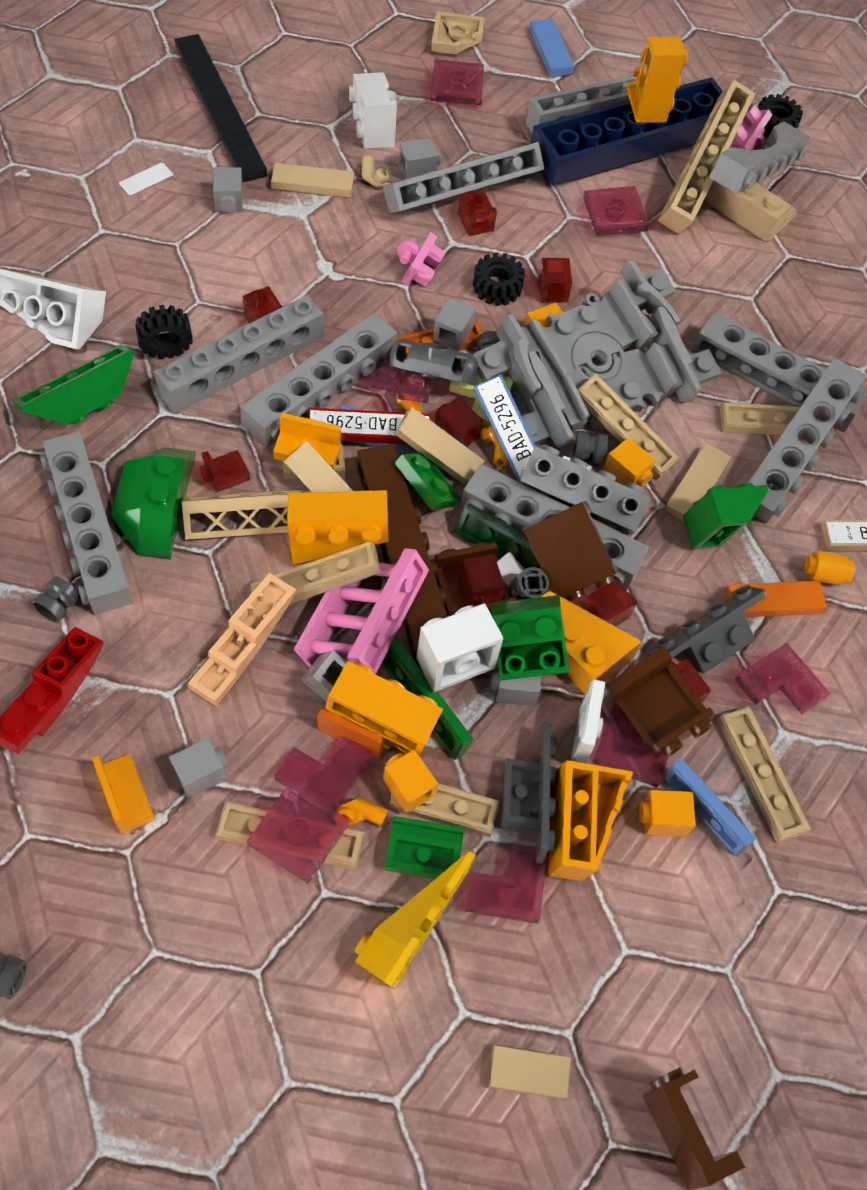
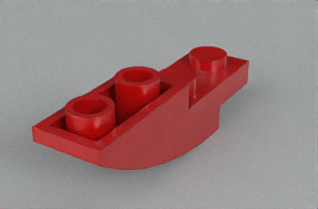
[0,626,104,755]

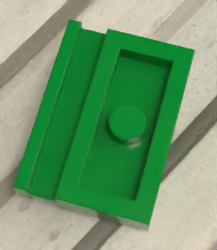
[395,453,461,510]
[384,816,465,879]

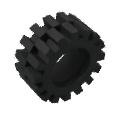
[758,94,803,138]
[473,252,525,306]
[135,305,193,359]

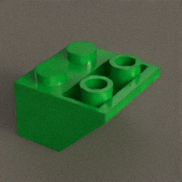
[683,483,768,549]
[491,595,569,681]

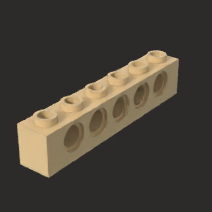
[657,80,756,235]

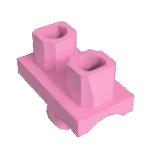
[729,103,772,150]
[396,232,446,287]

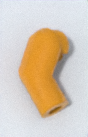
[334,798,389,827]

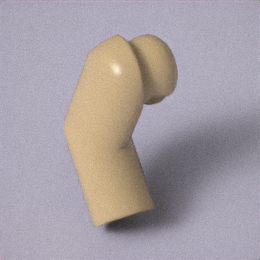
[361,155,389,188]

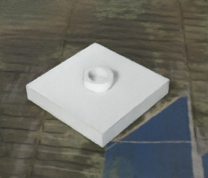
[570,679,606,763]

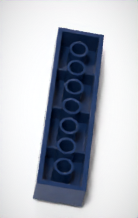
[530,77,723,186]

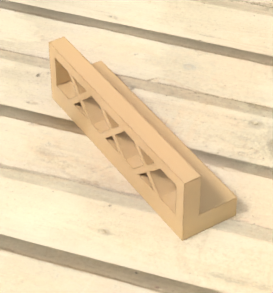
[182,489,311,540]

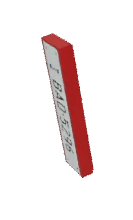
[308,408,431,444]

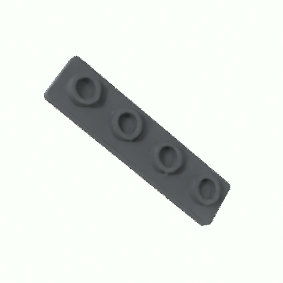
[647,585,767,674]
[501,723,557,864]

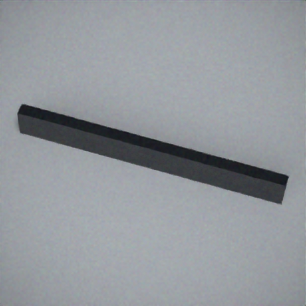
[174,34,267,182]

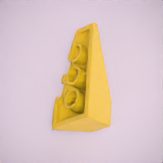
[354,851,476,989]

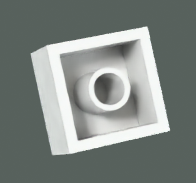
[416,603,503,693]

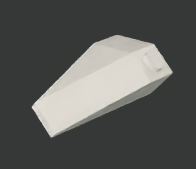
[0,268,106,349]

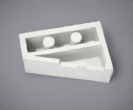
[349,72,397,149]

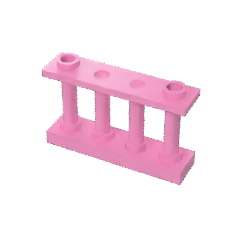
[294,548,429,674]

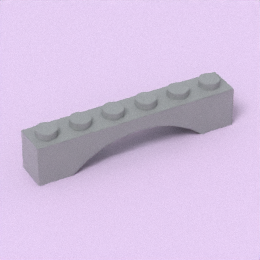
[709,122,810,194]

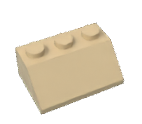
[704,181,797,243]

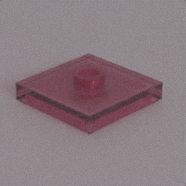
[431,59,484,106]
[583,186,650,236]
[592,702,668,788]
[247,782,350,884]

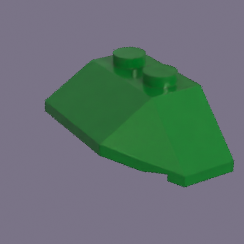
[12,344,134,425]
[111,447,196,560]

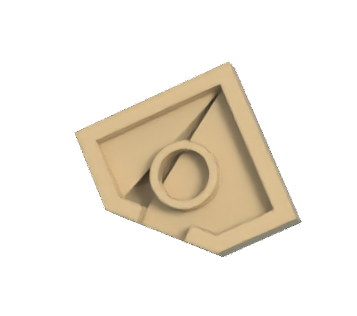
[431,11,485,55]

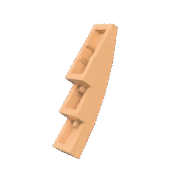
[188,573,297,706]

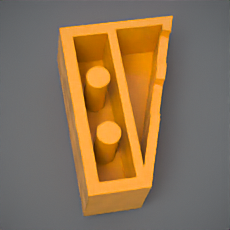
[626,37,688,123]
[287,490,389,566]
[541,591,642,694]
[325,661,443,756]
[548,760,633,882]

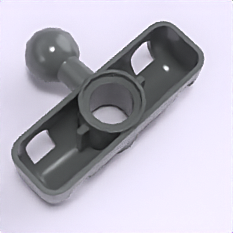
[389,339,478,383]

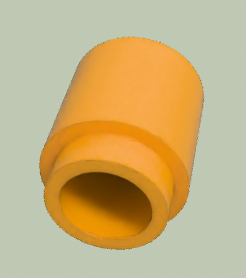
[804,550,855,586]

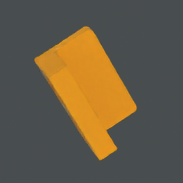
[273,413,341,469]
[92,754,156,834]

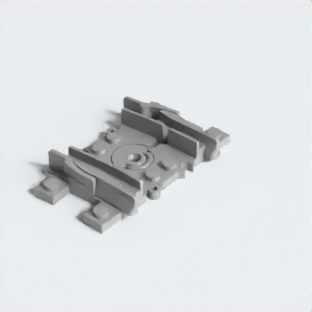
[472,259,722,448]

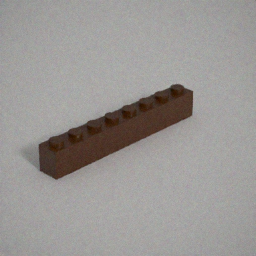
[357,444,452,670]

